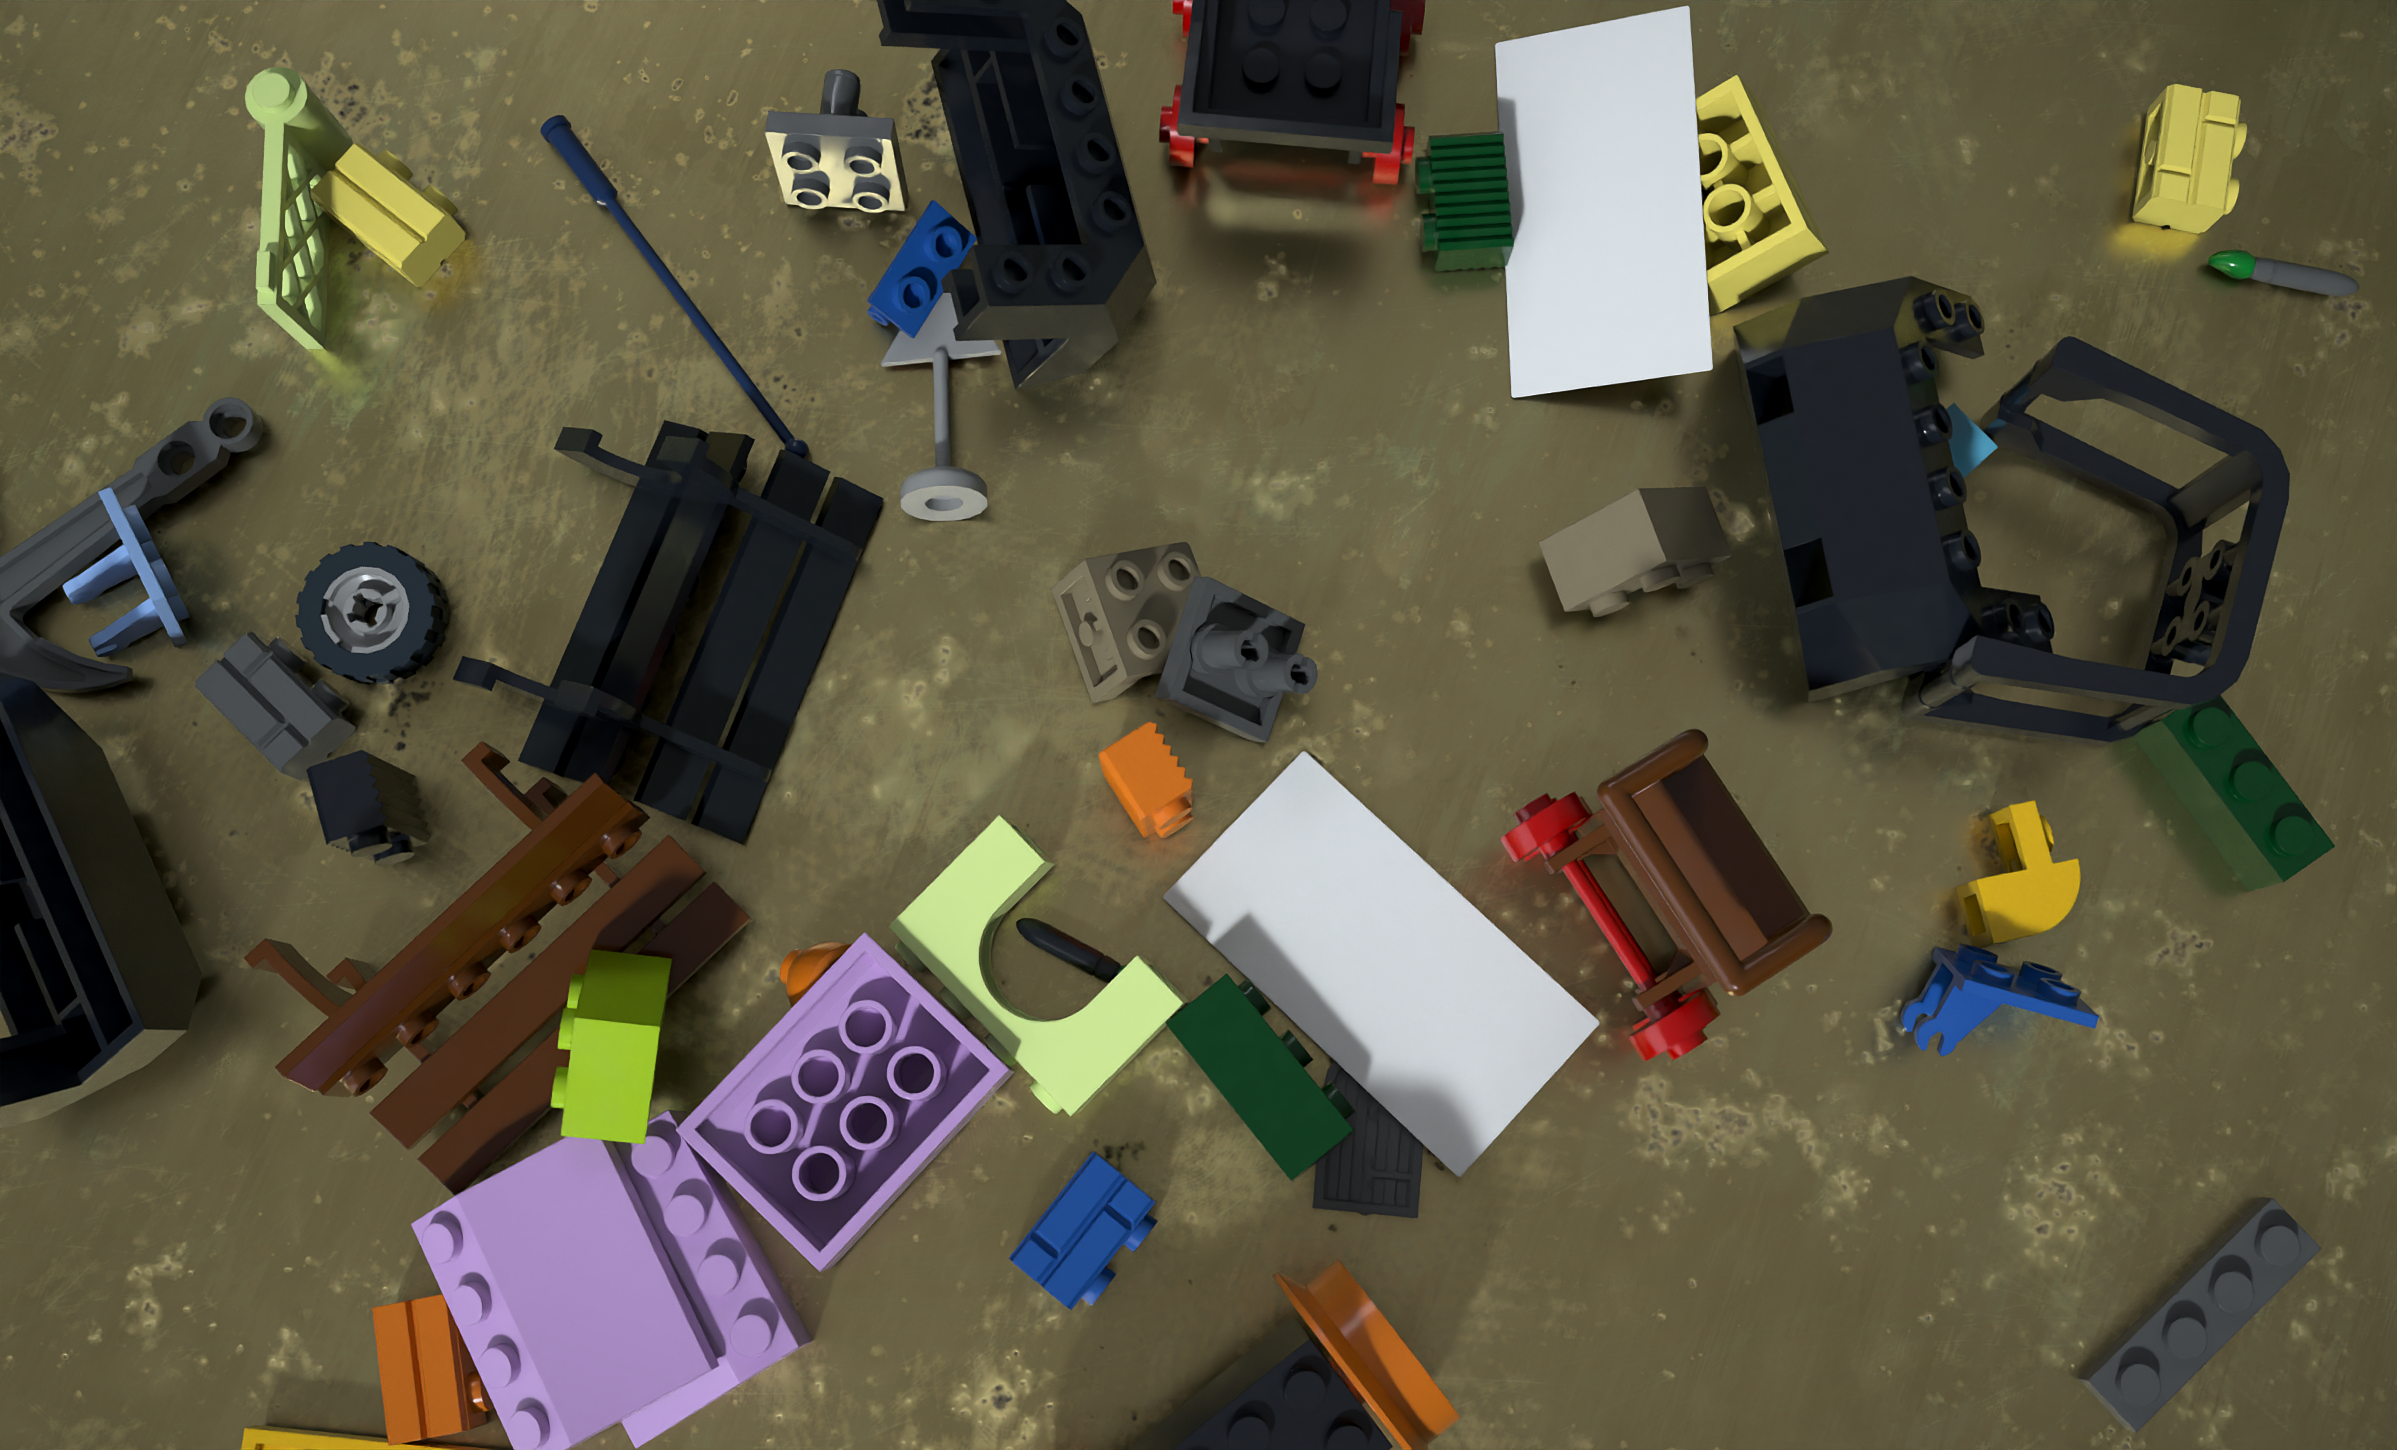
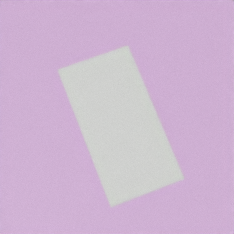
[1495,6,1713,398]
[1163,751,1599,1177]

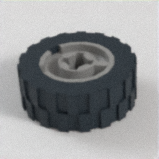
[295,542,450,685]

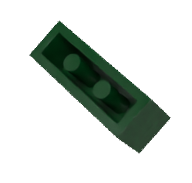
[2133,695,2335,892]
[1165,973,1355,1182]

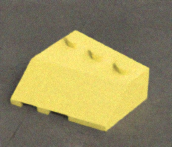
[1696,74,1830,315]

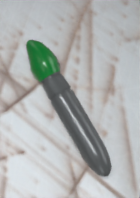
[2208,250,2359,297]

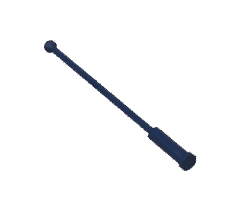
[540,115,809,459]

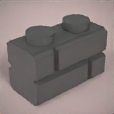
[195,631,356,781]

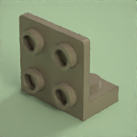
[1051,542,1201,704]

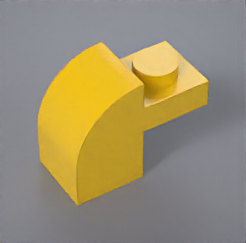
[1956,800,2081,948]

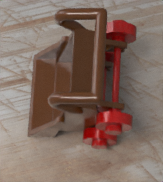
[1500,729,1833,1062]

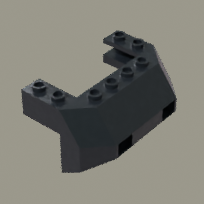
[876,0,1157,390]
[1733,276,2055,703]
[0,672,202,1129]

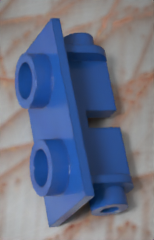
[867,200,977,338]

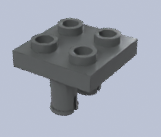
[765,69,908,213]
[1155,577,1318,743]

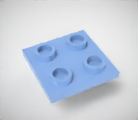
[62,487,190,657]

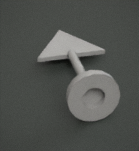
[880,292,1002,521]

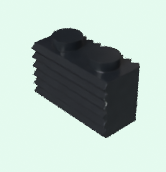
[307,750,432,866]

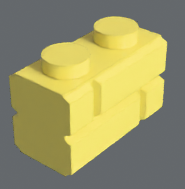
[2132,84,2247,234]
[310,143,466,288]

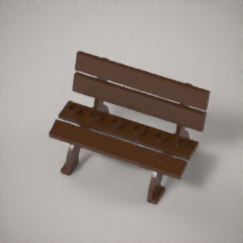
[244,741,752,1196]

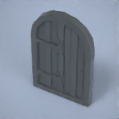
[1312,1061,1423,1218]

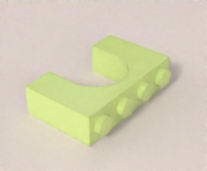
[888,815,1190,1116]

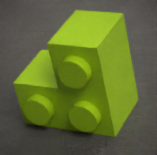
[551,949,672,1144]

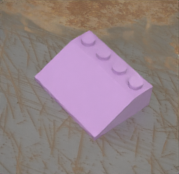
[675,932,1015,1272]
[613,1110,813,1449]
[411,1137,719,1450]

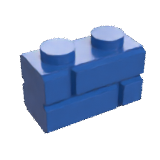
[1009,1151,1158,1310]

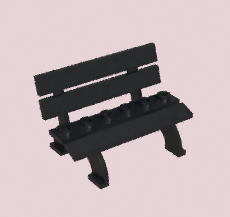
[453,420,883,844]

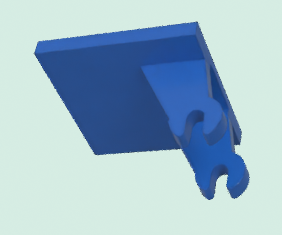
[1900,944,2099,1056]

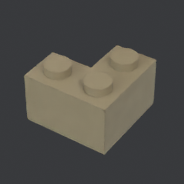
[1538,487,1733,617]

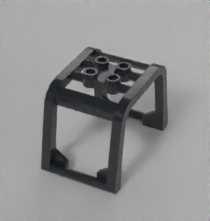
[1901,336,2290,747]

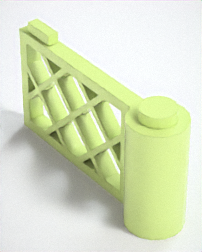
[245,67,353,350]

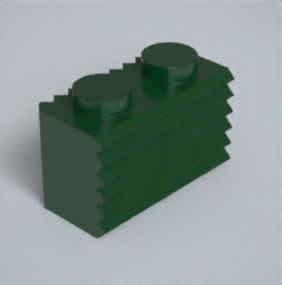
[1415,131,1514,272]

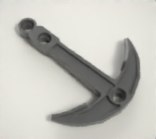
[0,397,263,693]

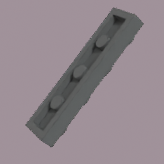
[2078,1197,2322,1433]

